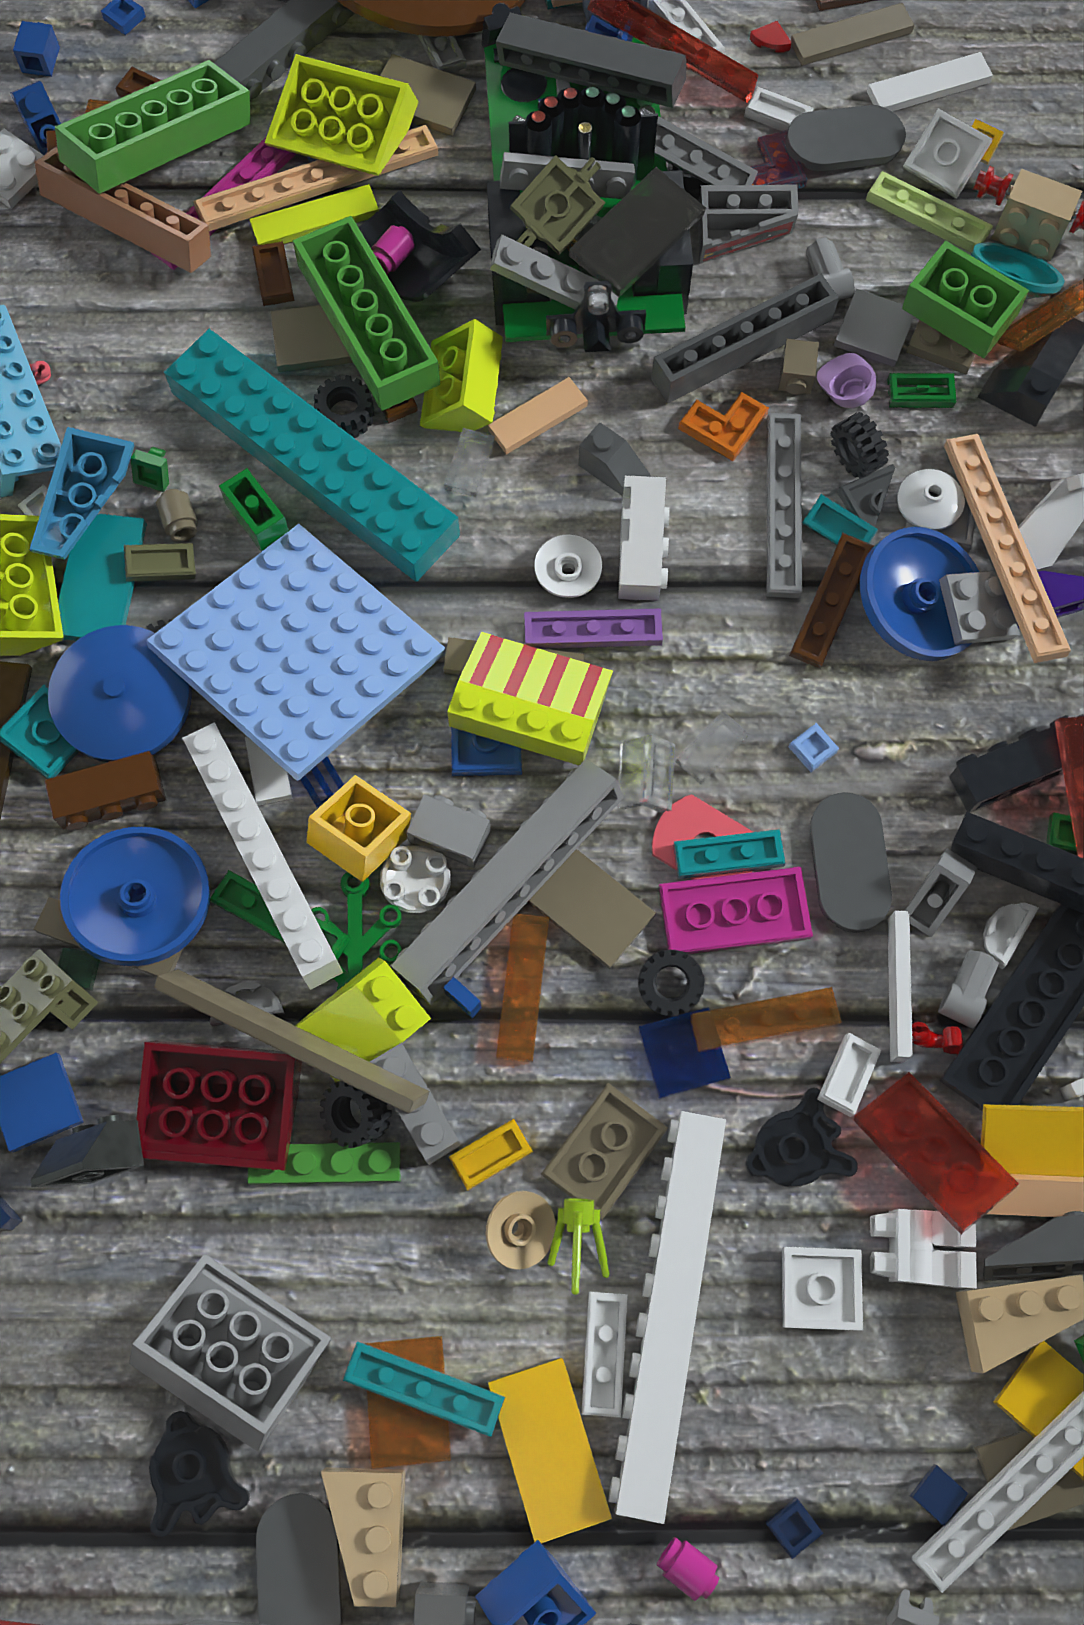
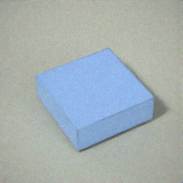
[788,723,839,772]

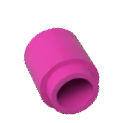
[371,225,415,275]
[657,1537,719,1601]

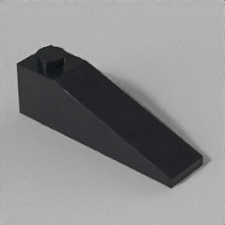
[977,313,1084,427]

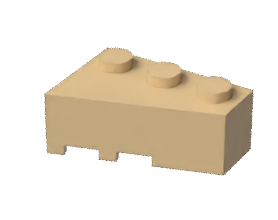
[955,1275,1084,1373]
[321,1467,406,1607]

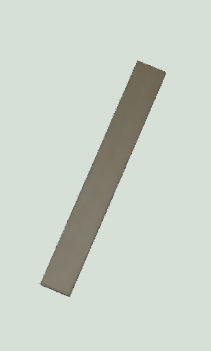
[154,969,430,1113]

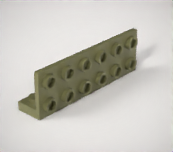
[0,949,99,1063]

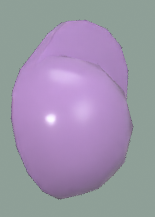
[816,353,876,409]

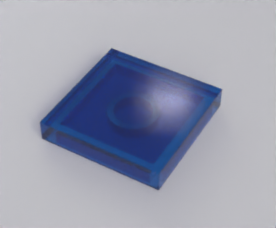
[638,1007,731,1100]

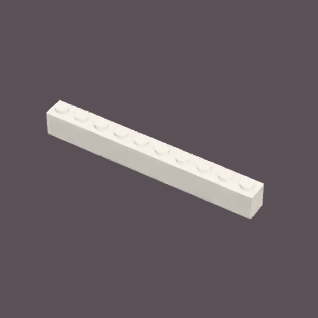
[608,1111,726,1524]

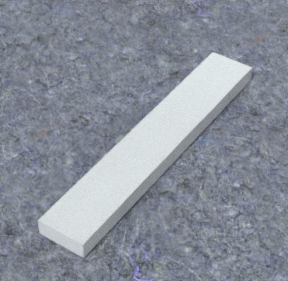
[912,1391,1084,1593]

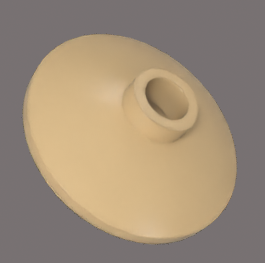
[486,1191,556,1270]

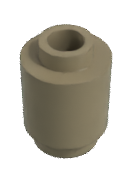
[156,489,198,542]

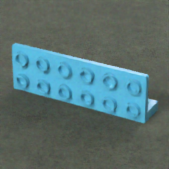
[0,305,61,497]

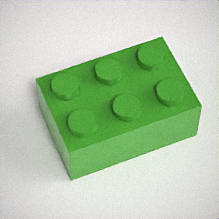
[902,240,1029,359]

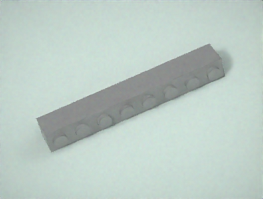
[391,759,624,1005]

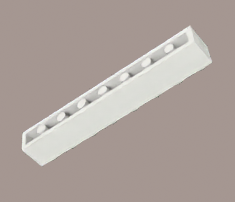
[183,722,343,990]

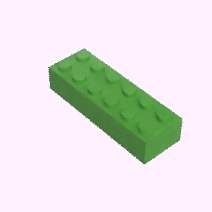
[55,60,251,194]
[292,216,440,411]

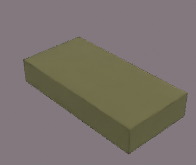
[124,543,196,581]

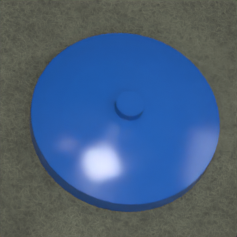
[860,527,979,661]
[48,625,192,763]
[60,827,210,966]

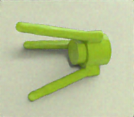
[547,1198,610,1295]

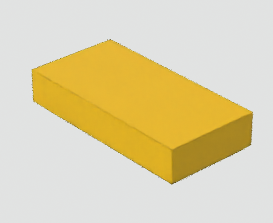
[449,1119,533,1191]

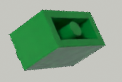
[219,468,289,552]

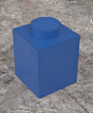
[13,21,60,77]

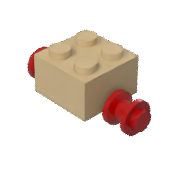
[973,166,1084,261]

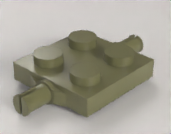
[510,155,605,255]

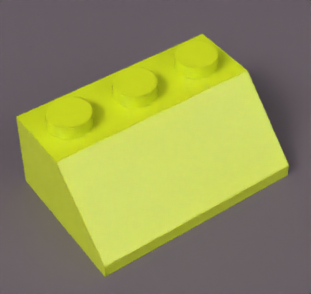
[420,319,503,433]

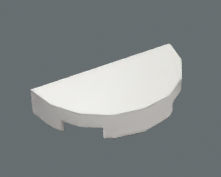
[983,903,1039,969]

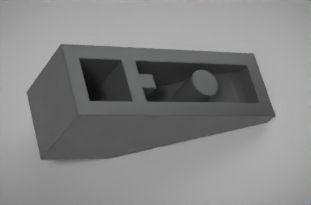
[983,1211,1084,1281]

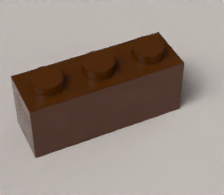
[45,751,166,830]

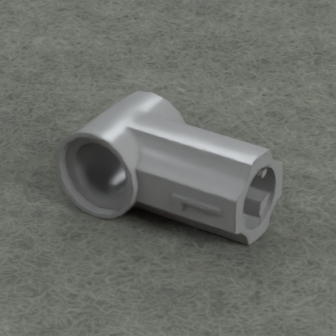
[805,237,855,300]
[938,949,999,1029]

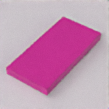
[658,867,813,954]

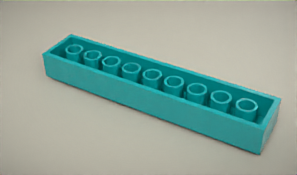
[164,328,460,582]

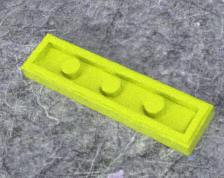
[249,184,379,245]

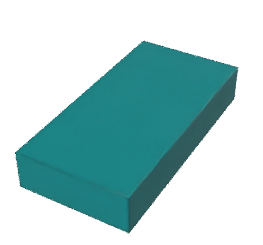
[802,494,878,545]

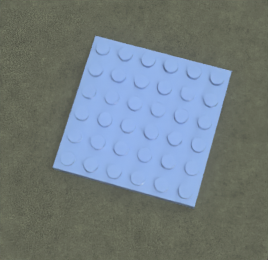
[147,523,445,781]

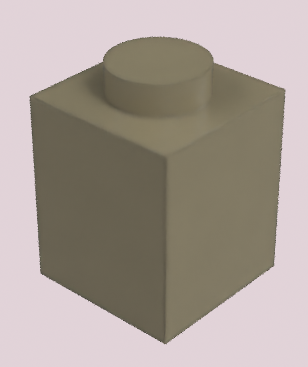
[778,339,819,395]

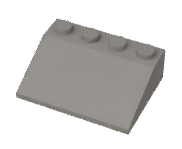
[129,1254,332,1452]

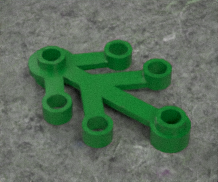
[311,872,402,991]

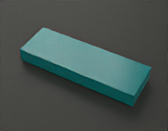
[673,829,786,879]

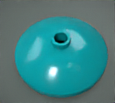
[971,242,1065,299]

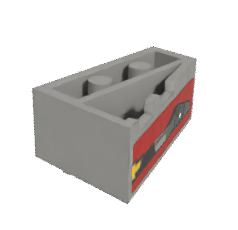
[698,185,798,264]

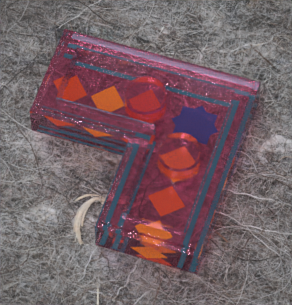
[750,130,808,189]

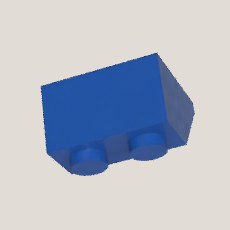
[475,1540,596,1625]

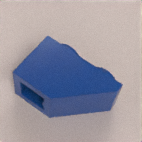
[10,81,61,155]

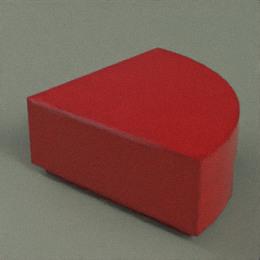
[750,21,792,53]

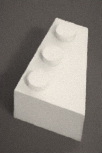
[618,476,669,601]

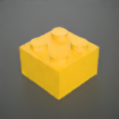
[306,775,411,882]

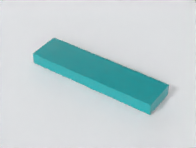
[342,1341,505,1437]

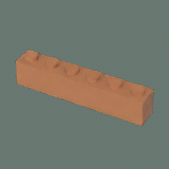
[34,147,211,273]

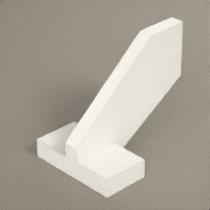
[1018,473,1084,570]

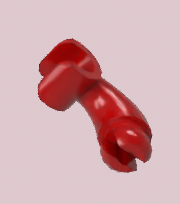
[912,1022,963,1054]

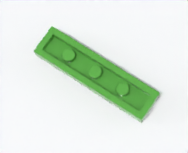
[247,1142,401,1185]

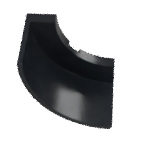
[359,190,481,302]

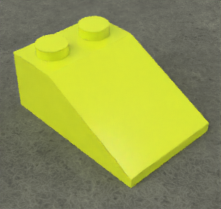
[295,957,431,1082]

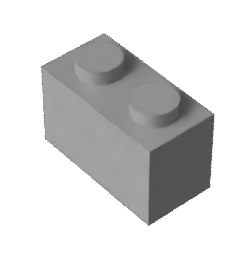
[407,794,491,868]

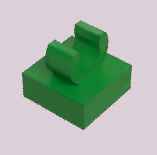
[130,447,169,492]

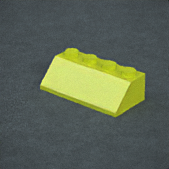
[0,514,63,656]

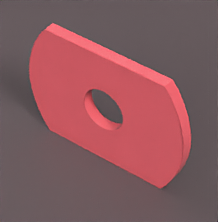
[652,794,753,880]

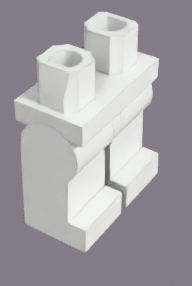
[870,1209,977,1289]

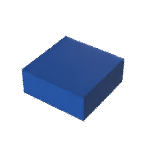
[101,0,146,35]
[443,977,482,1018]

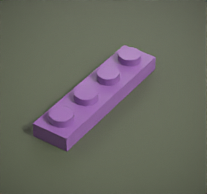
[524,609,663,649]

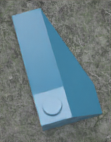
[29,427,134,560]

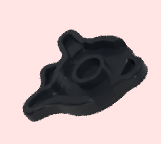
[745,1087,858,1188]
[149,1411,250,1537]

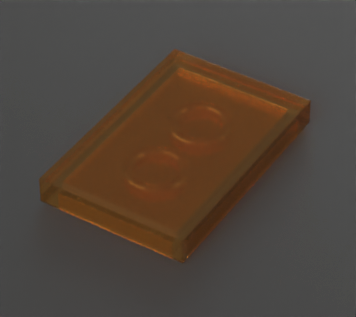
[364,1336,452,1469]

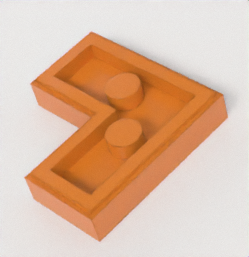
[678,392,769,461]

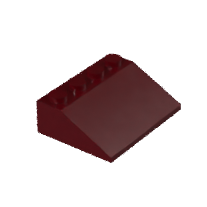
[136,1040,302,1171]

